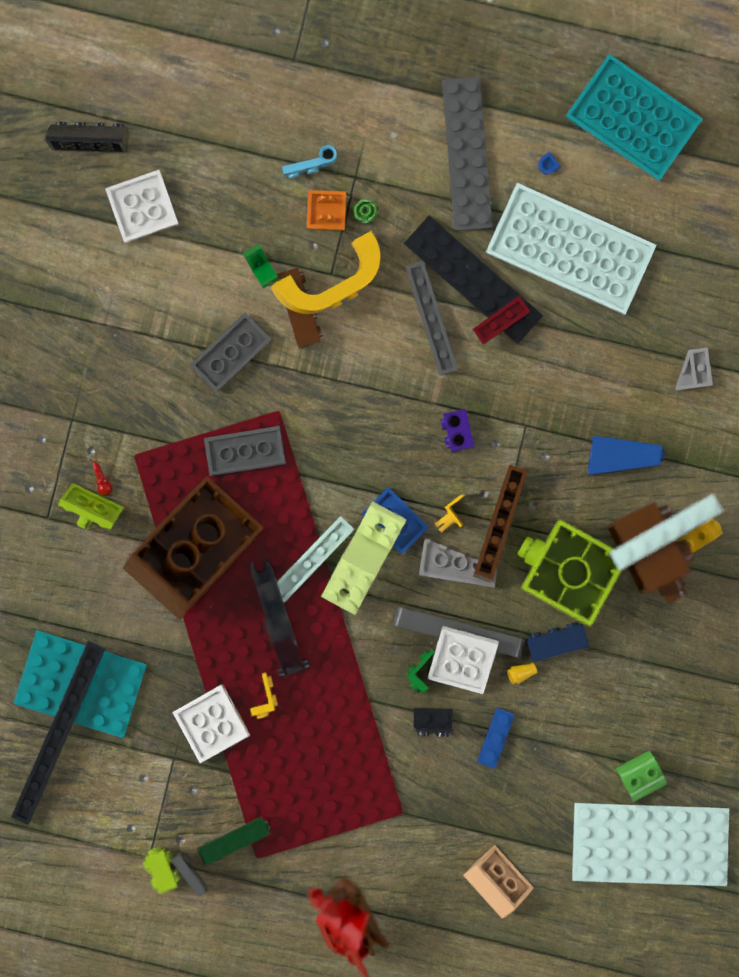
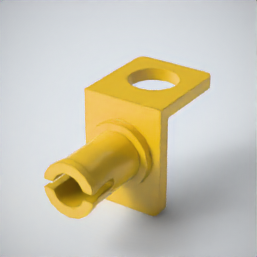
[434,493,465,533]

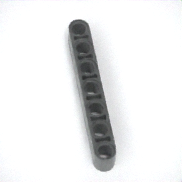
[392,607,525,658]

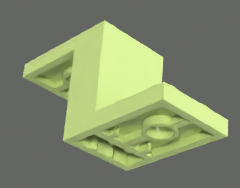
[321,501,406,615]

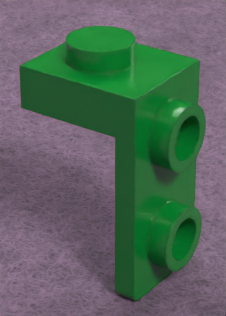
[243,244,279,288]
[406,649,435,693]

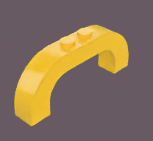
[270,231,380,314]

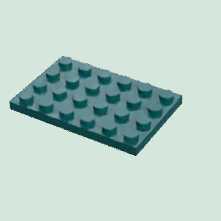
[565,54,703,182]
[13,630,147,738]

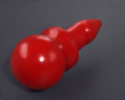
[93,461,113,496]

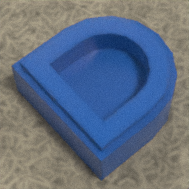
[538,152,561,175]

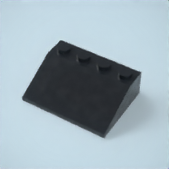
[45,121,129,153]

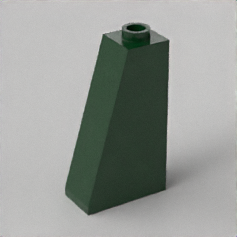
[196,817,271,866]

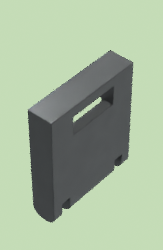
[171,851,208,896]

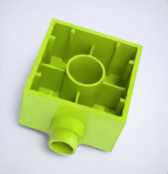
[517,520,622,626]

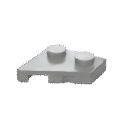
[675,347,713,391]

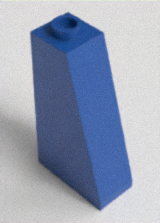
[587,436,665,475]

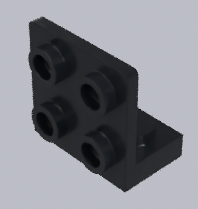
[413,708,453,737]

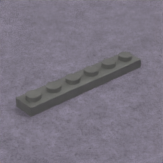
[405,261,458,376]

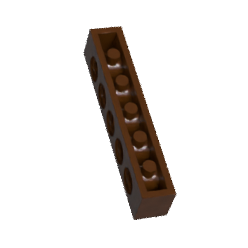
[473,465,528,582]

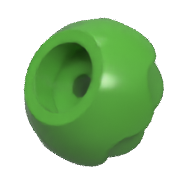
[353,199,377,223]

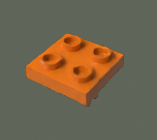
[307,190,346,231]

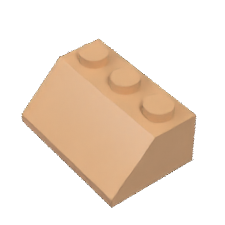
[463,845,534,919]

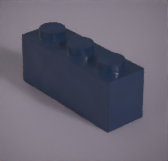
[526,622,589,662]

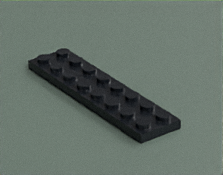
[404,215,543,345]

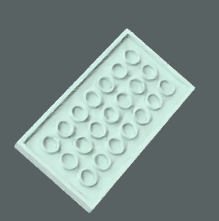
[486,183,656,315]
[572,803,729,886]

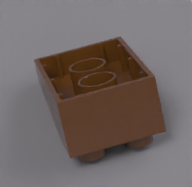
[123,476,264,620]

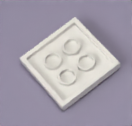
[105,170,178,243]
[428,626,499,694]
[172,684,250,763]

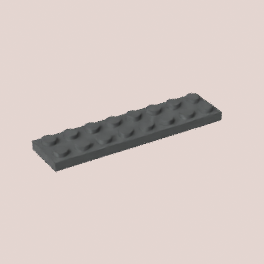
[442,77,492,231]

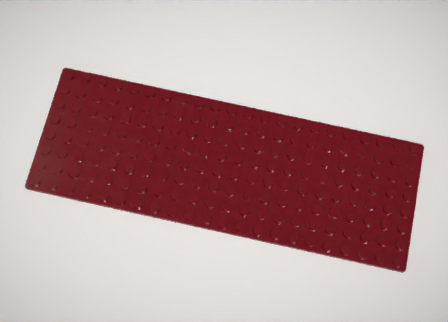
[134,411,403,858]

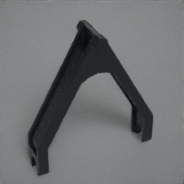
[250,558,310,677]

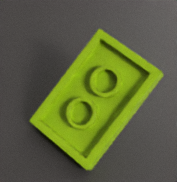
[58,483,124,530]

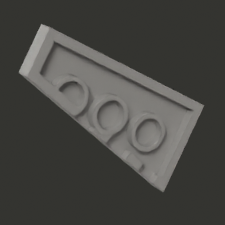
[419,538,498,588]

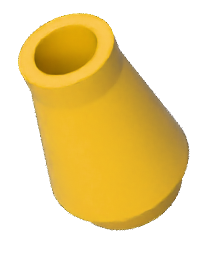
[507,663,537,685]

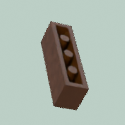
[277,268,323,349]

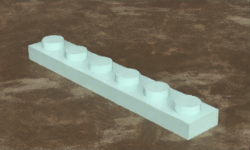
[610,494,722,570]
[277,516,354,602]

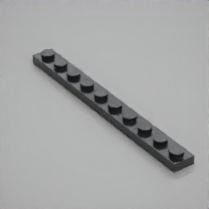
[11,641,106,825]

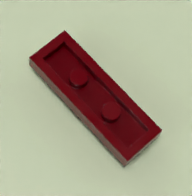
[472,296,530,345]

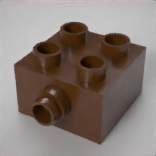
[606,502,695,603]

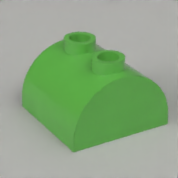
[615,750,667,803]

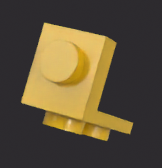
[676,517,723,553]
[250,673,278,719]

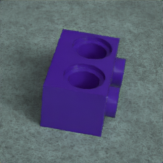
[440,409,474,452]

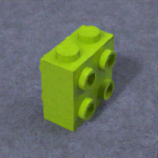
[143,846,182,894]

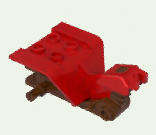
[308,877,390,977]

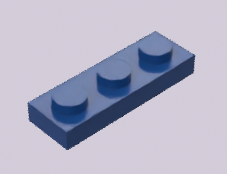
[477,708,515,769]

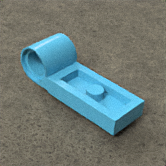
[282,145,337,179]

